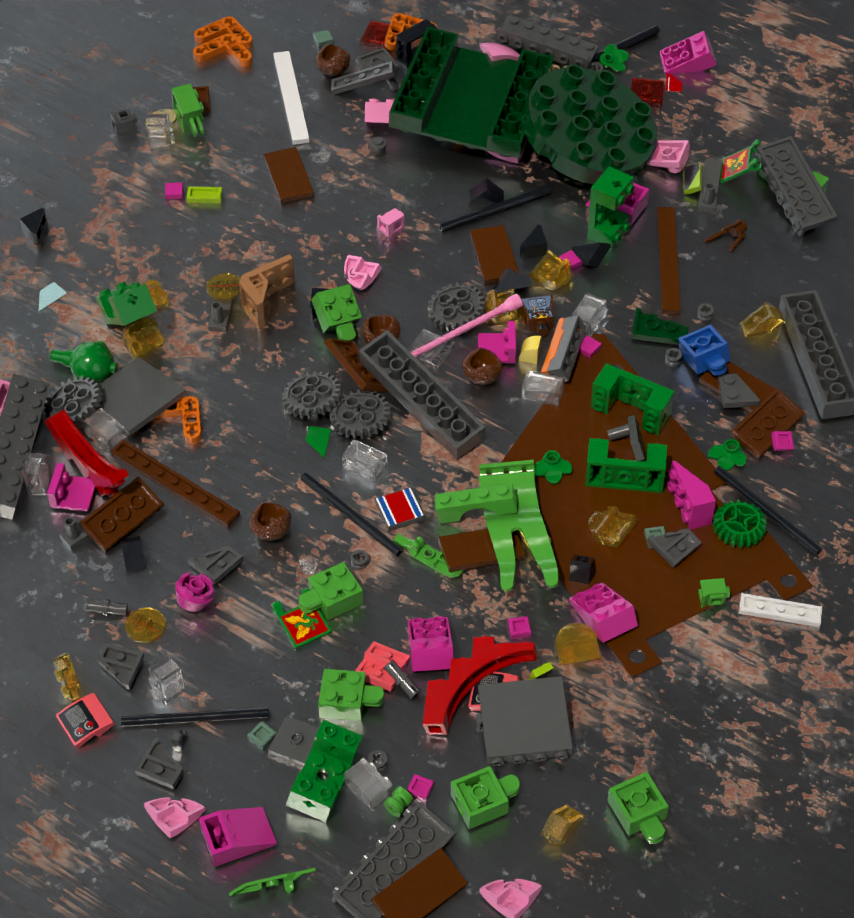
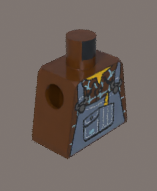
[518,295,554,336]

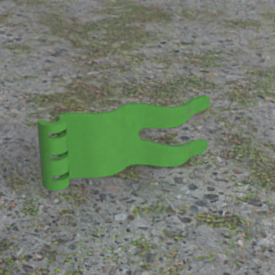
[479,460,559,591]

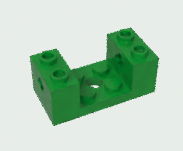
[587,166,635,249]
[95,281,157,326]
[591,363,675,436]
[585,438,667,493]
[286,719,362,822]

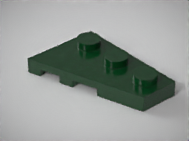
[632,307,689,345]

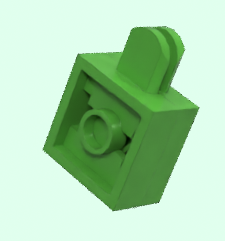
[172,83,204,137]
[311,284,362,341]
[299,562,363,620]
[318,669,384,721]
[451,766,520,829]
[607,772,669,844]

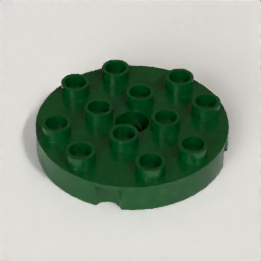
[522,64,657,184]

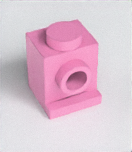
[377,208,405,237]

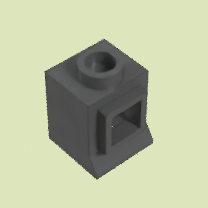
[110,109,137,135]

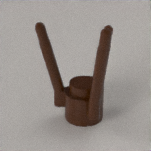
[704,219,747,252]

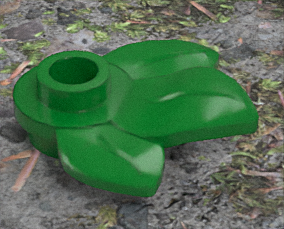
[599,44,630,72]
[708,439,746,471]
[535,450,572,484]

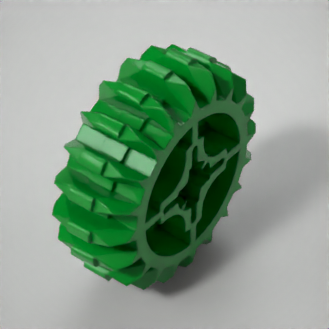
[713,499,767,550]

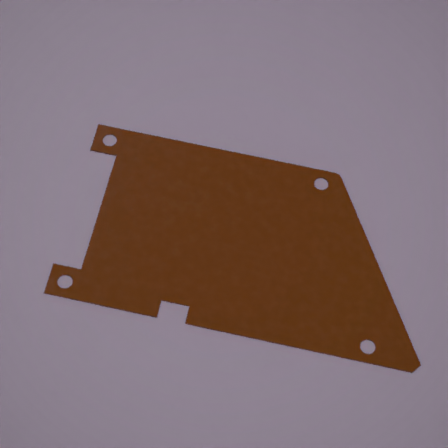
[501,333,813,678]

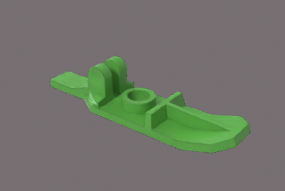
[393,533,465,578]
[229,868,316,897]

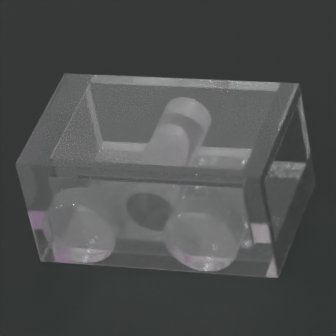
[147,114,175,151]
[571,293,608,336]
[522,370,564,406]
[84,408,128,453]
[342,439,387,482]
[22,453,52,496]
[148,656,185,705]
[344,758,393,812]

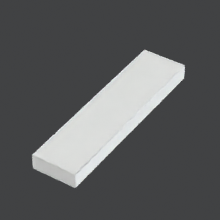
[738,593,822,627]

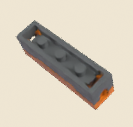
[541,315,586,384]

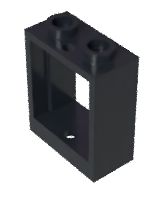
[396,19,437,68]

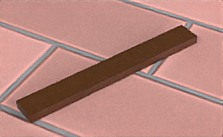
[657,207,680,314]
[110,440,240,528]

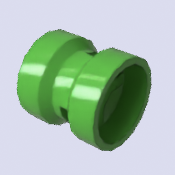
[383,786,414,817]

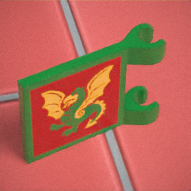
[719,139,762,184]
[272,588,332,650]

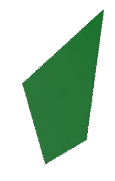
[305,426,331,458]

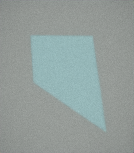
[39,282,67,311]

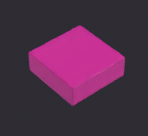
[165,182,183,199]
[559,250,584,271]
[578,335,602,359]
[771,431,794,451]
[508,616,531,640]
[407,774,434,802]

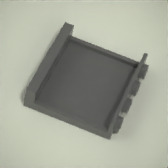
[478,676,573,766]

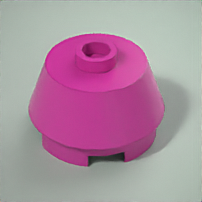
[175,572,215,612]

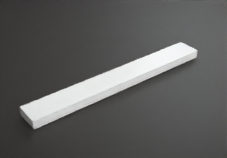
[273,51,310,145]

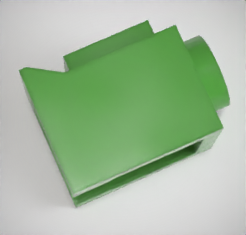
[698,578,730,608]

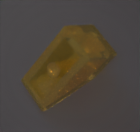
[739,302,785,338]
[541,804,585,846]

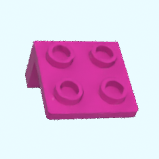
[478,321,516,363]
[47,463,96,512]

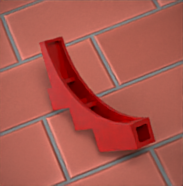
[44,409,129,497]
[423,636,538,735]

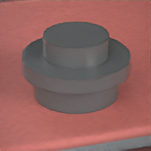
[369,137,386,152]

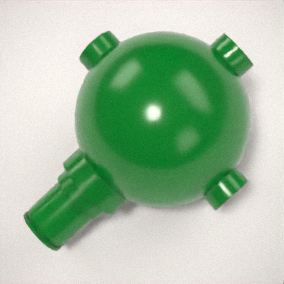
[50,341,118,383]

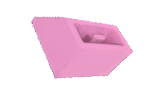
[365,99,394,124]

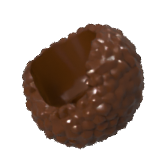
[315,44,350,77]
[362,315,401,344]
[462,348,502,386]
[249,502,292,541]

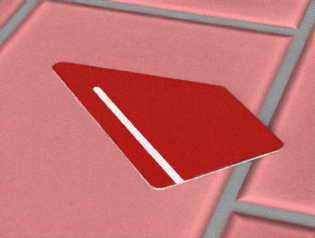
[665,73,682,92]

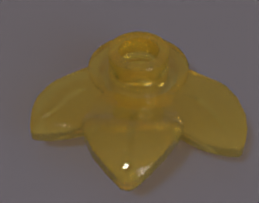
[145,280,168,307]

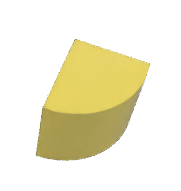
[519,336,541,364]

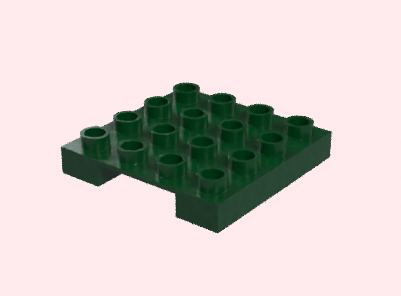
[388,27,554,158]

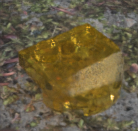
[529,250,573,290]
[483,288,520,326]
[122,317,165,360]
[588,506,637,548]
[554,623,601,666]
[52,652,81,703]

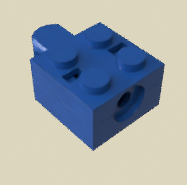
[678,325,730,375]

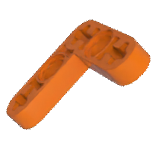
[384,13,437,50]
[194,16,253,49]
[193,34,252,67]
[154,396,202,444]

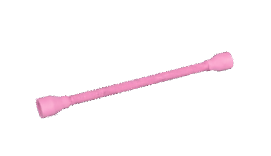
[410,294,523,358]

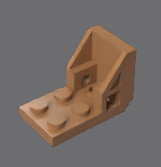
[239,254,295,329]

